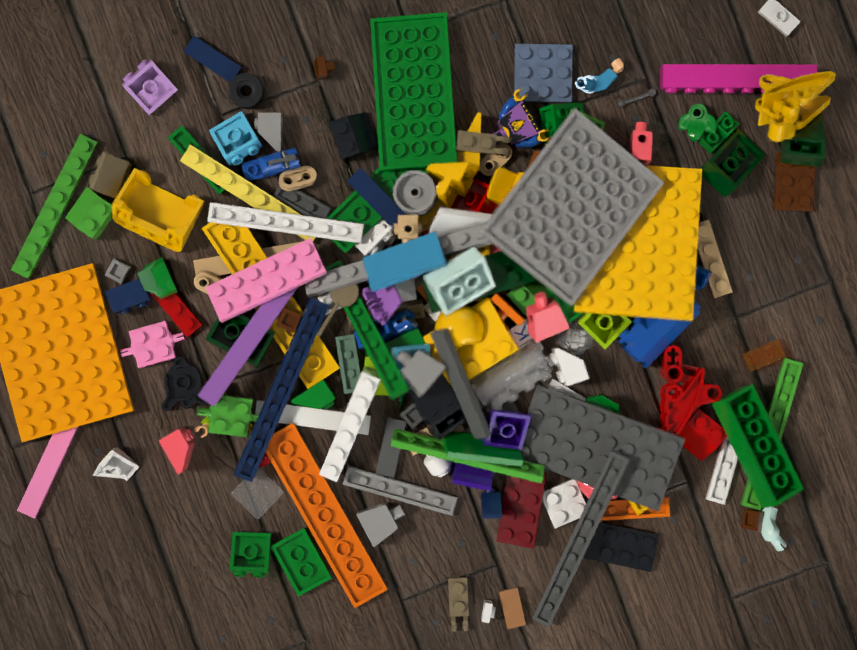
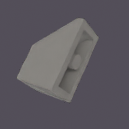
[254,113,283,152]

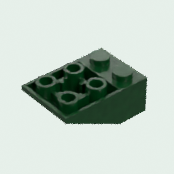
[780,113,826,167]

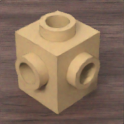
[394,215,422,243]

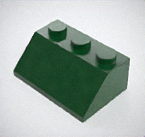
[206,314,275,369]

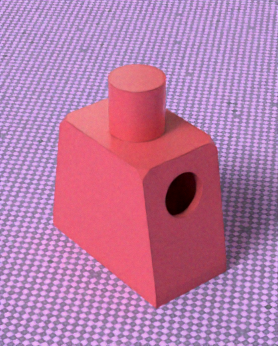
[628,122,653,166]
[526,292,569,343]

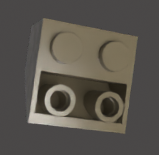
[89,152,133,198]

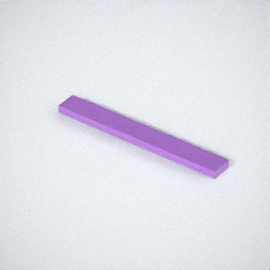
[198,287,298,407]

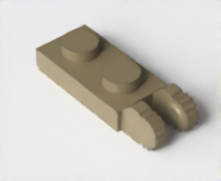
[456,130,512,155]
[448,577,469,632]

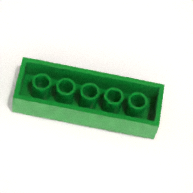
[711,384,804,508]

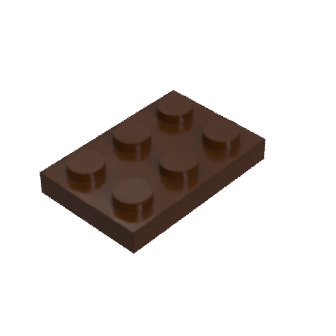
[773,152,815,212]

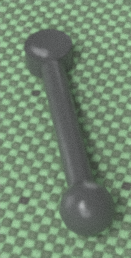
[618,89,656,108]

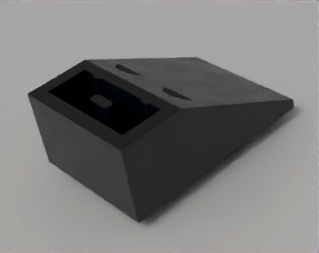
[407,373,467,440]

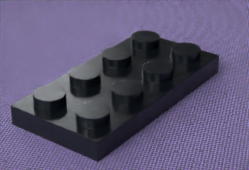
[583,522,659,572]

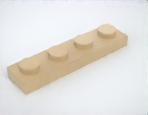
[697,220,732,298]

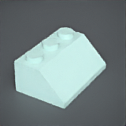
[424,247,495,316]

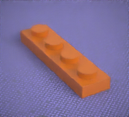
[600,497,670,521]

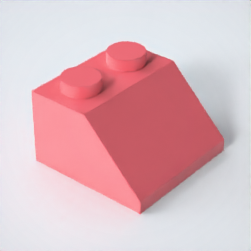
[159,426,195,474]

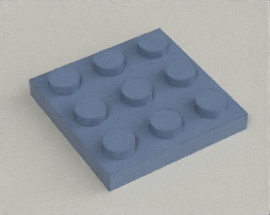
[514,44,573,103]

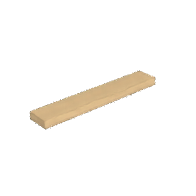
[193,241,303,276]

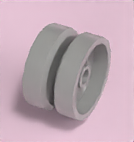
[393,171,438,217]

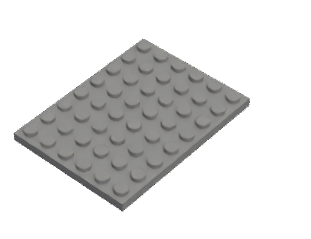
[479,108,664,306]

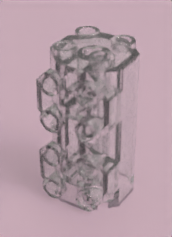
[469,338,554,412]

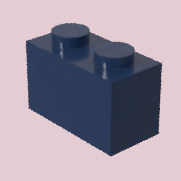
[105,279,153,315]

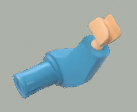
[575,58,624,93]

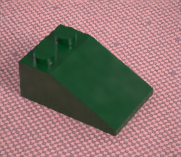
[700,128,765,198]

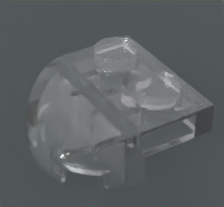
[555,317,594,355]

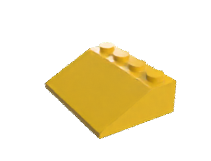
[423,297,519,389]

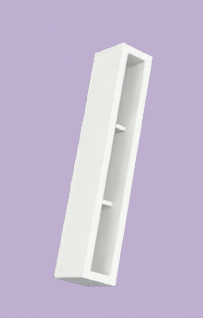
[319,366,381,482]

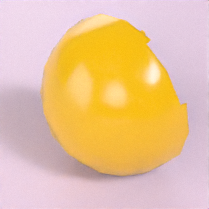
[435,305,484,350]

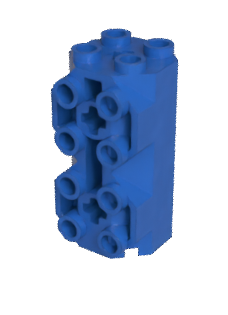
[617,301,701,368]

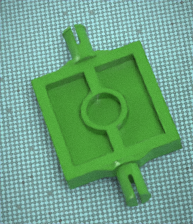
[197,395,258,437]

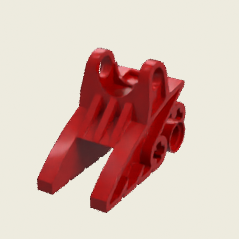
[660,345,722,435]

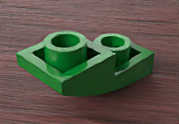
[697,111,739,154]

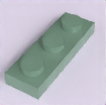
[335,334,361,394]

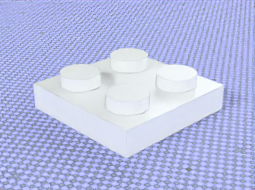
[543,479,586,529]

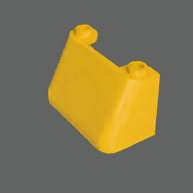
[112,168,204,252]

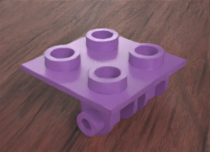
[362,285,402,326]

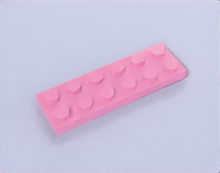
[205,238,327,323]

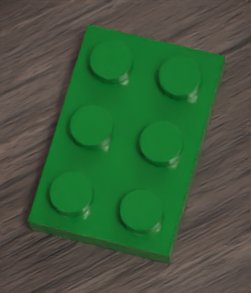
[270,527,332,597]

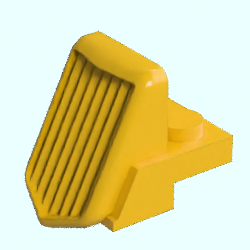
[426,162,479,209]
[487,167,525,205]

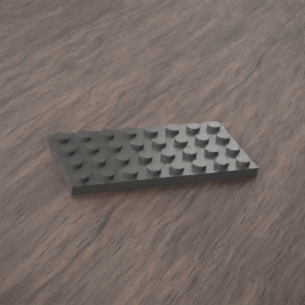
[520,384,685,511]

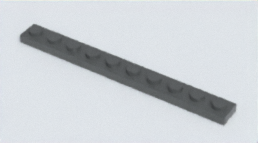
[532,449,630,627]

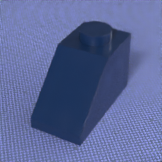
[480,487,502,519]

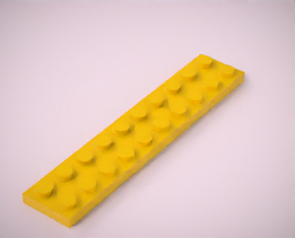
[202,222,340,389]

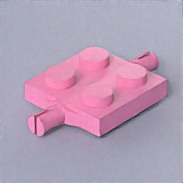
[120,321,185,368]

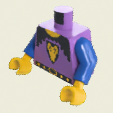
[493,88,551,148]

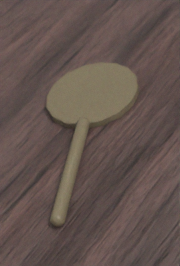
[317,284,359,336]

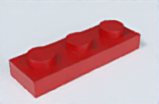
[151,292,203,337]

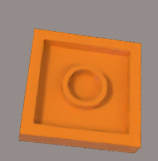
[491,293,525,326]

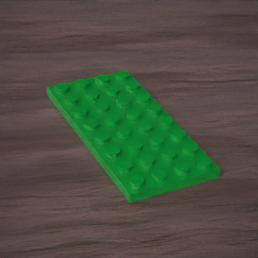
[370,12,457,171]

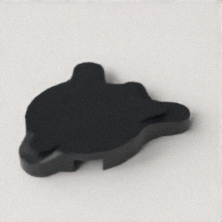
[162,356,209,411]

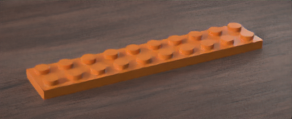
[265,423,388,608]

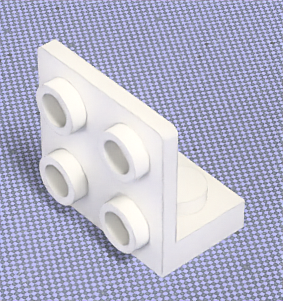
[355,219,396,256]

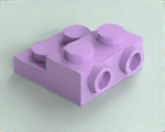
[122,59,178,115]

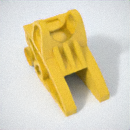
[755,71,836,142]

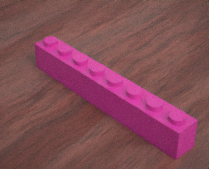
[660,64,817,94]

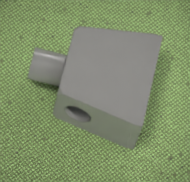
[396,349,446,397]
[356,503,405,547]

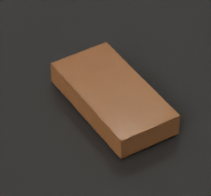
[499,587,526,629]

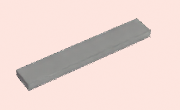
[342,466,458,516]

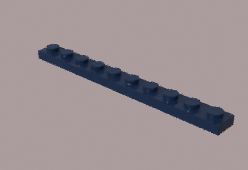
[233,297,329,482]

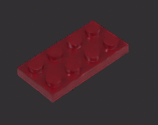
[496,472,547,549]

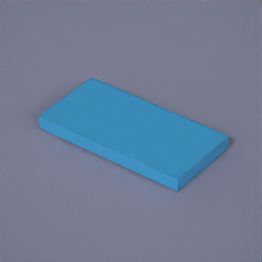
[363,231,447,292]

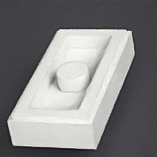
[758,0,800,37]

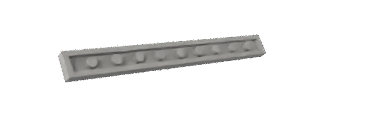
[304,224,493,298]

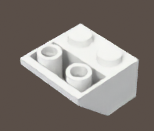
[549,348,589,386]

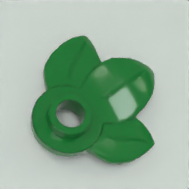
[678,103,717,142]

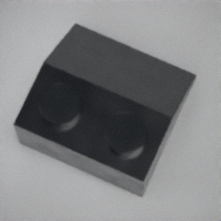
[329,112,379,161]

